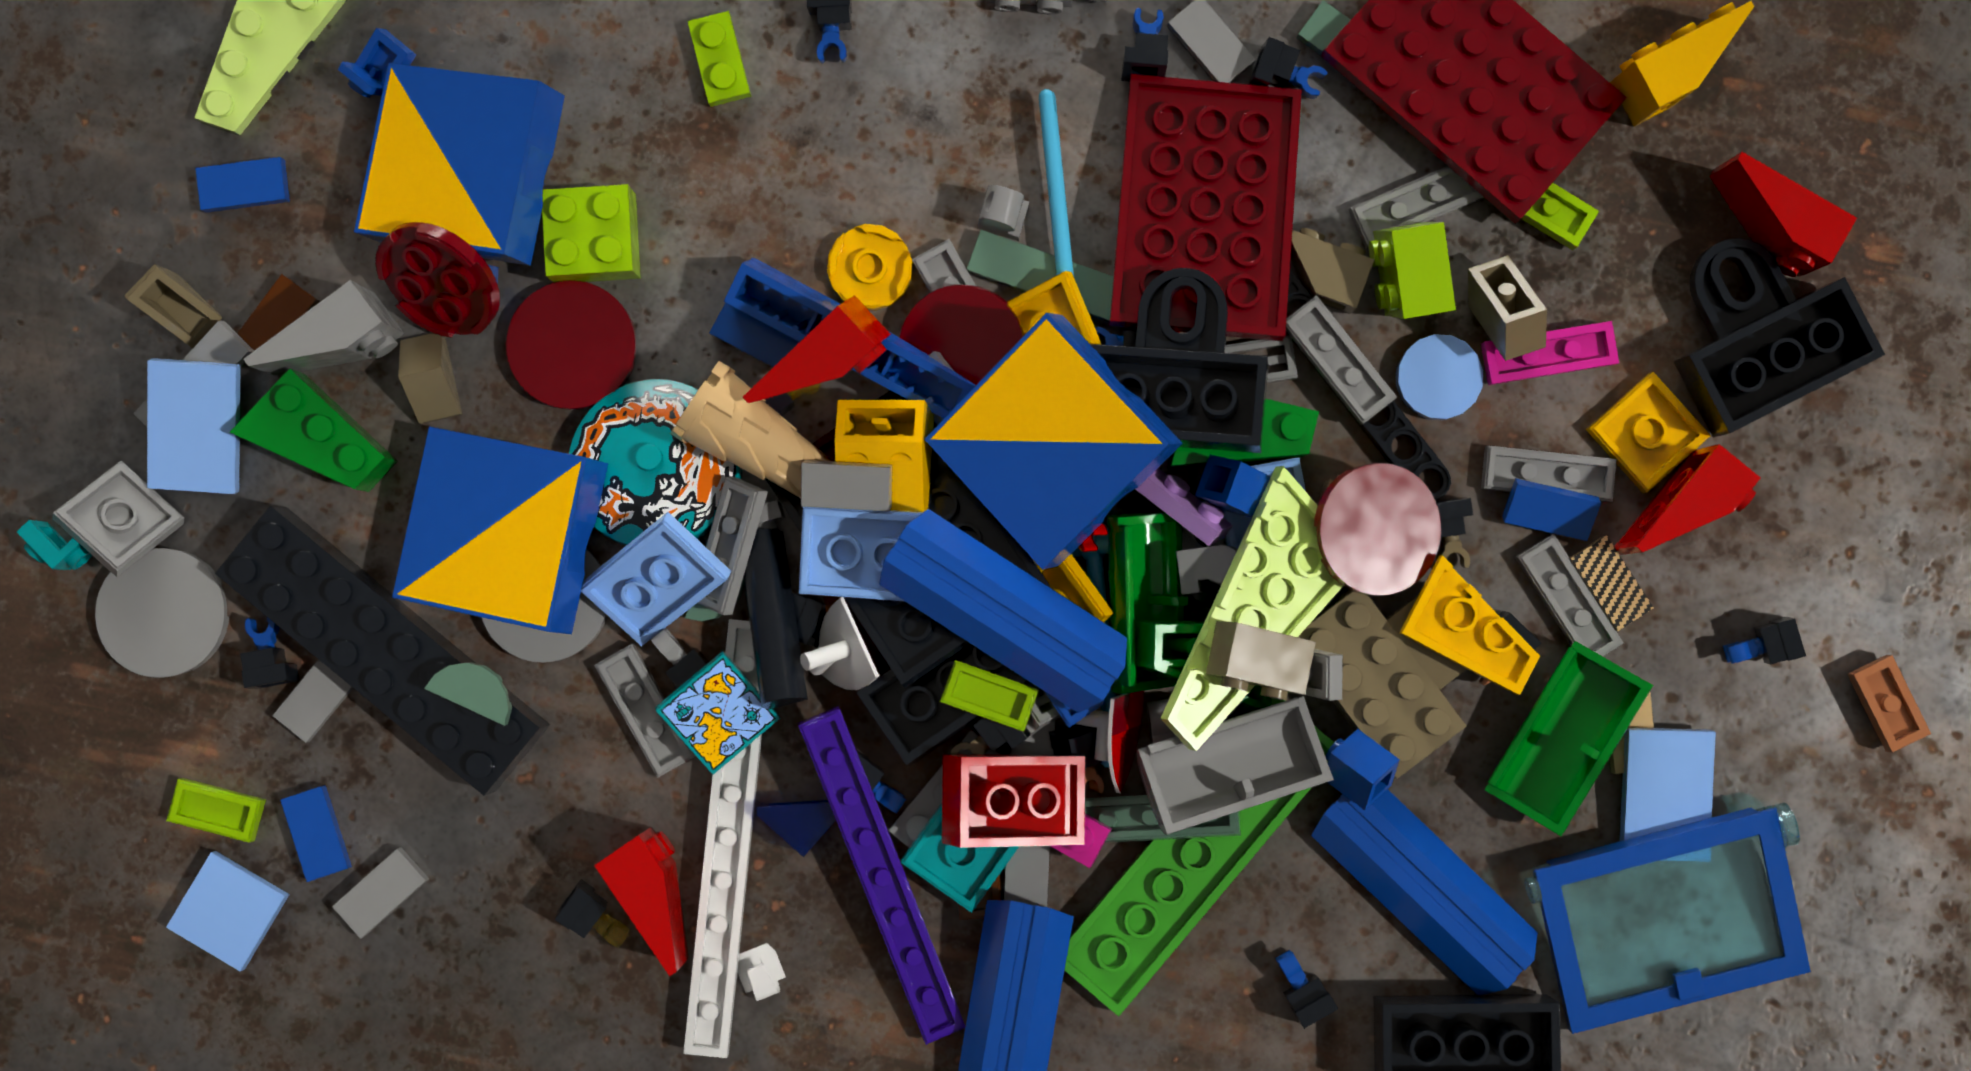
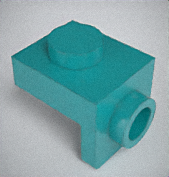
[17,520,93,570]

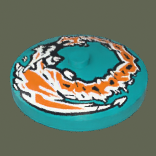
[569,379,742,546]

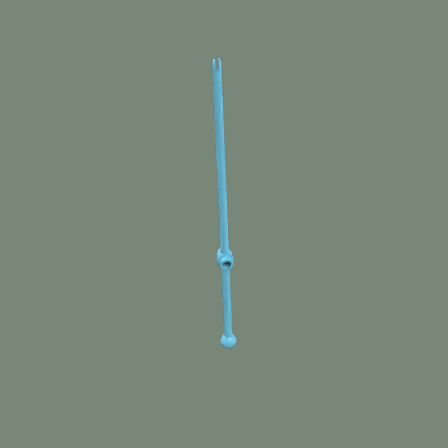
[1038,89,1117,767]

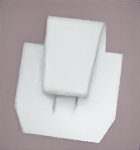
[737,943,786,1001]

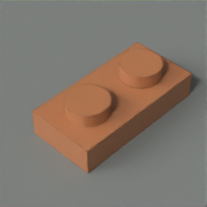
[1847,655,1931,753]

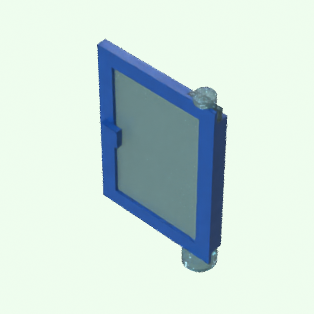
[1524,802,1811,1034]

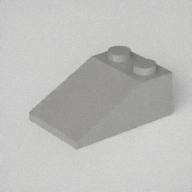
[243,280,404,376]

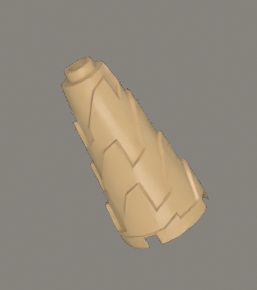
[670,361,833,498]

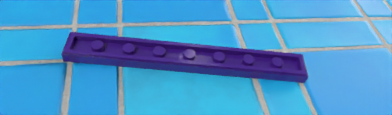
[797,707,966,1045]

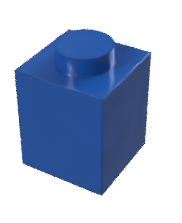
[1195,455,1271,518]
[1325,729,1400,810]

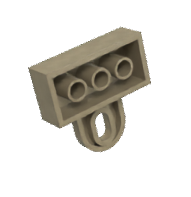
[1299,589,1467,779]

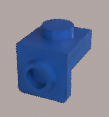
[338,28,416,98]

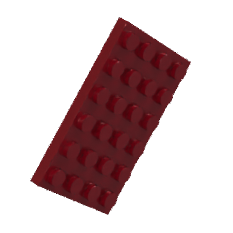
[1320,0,1627,224]
[1109,74,1302,341]

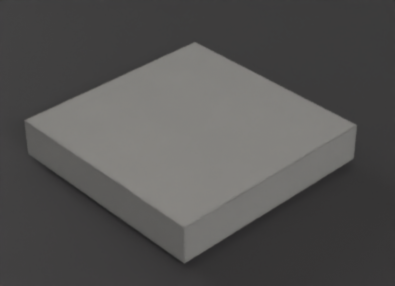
[53,461,184,577]

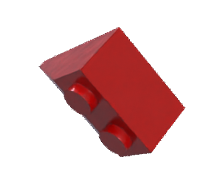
[1709,152,1857,277]
[743,295,891,404]
[1614,444,1761,555]
[942,754,1085,848]
[594,827,689,977]

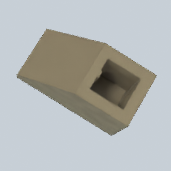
[1290,228,1375,314]

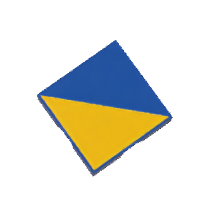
[354,63,565,266]
[924,313,1183,570]
[392,427,608,635]

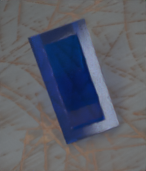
[757,800,836,857]

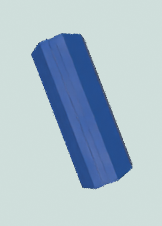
[879,509,1127,713]
[1311,790,1538,996]
[958,900,1074,1071]

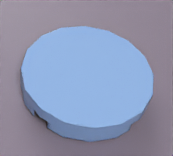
[1396,334,1483,420]

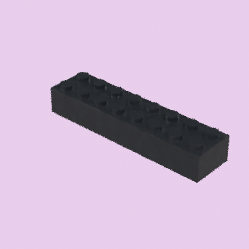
[215,506,550,796]

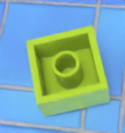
[542,184,641,283]
[1369,222,1456,319]

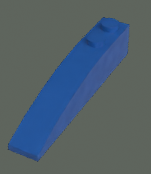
[724,258,975,419]

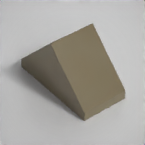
[124,264,222,349]
[398,333,463,424]

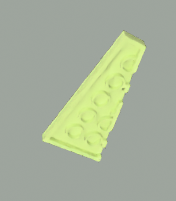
[194,0,346,135]
[1160,466,1343,751]

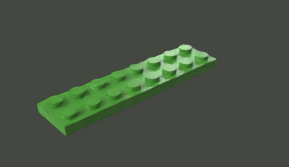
[1065,698,1334,1017]

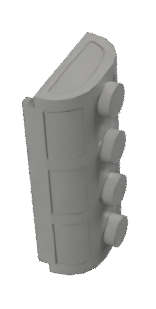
[1137,696,1334,835]

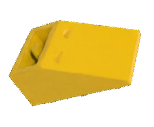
[1610,1,1754,127]
[835,400,934,512]

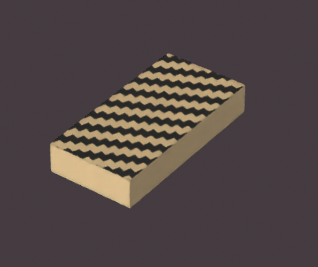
[1569,535,1654,631]

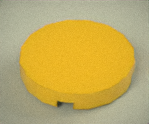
[827,224,913,311]

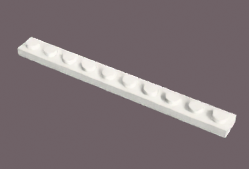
[683,619,762,1058]

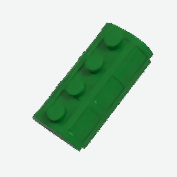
[1107,512,1188,694]
[1485,641,1654,837]

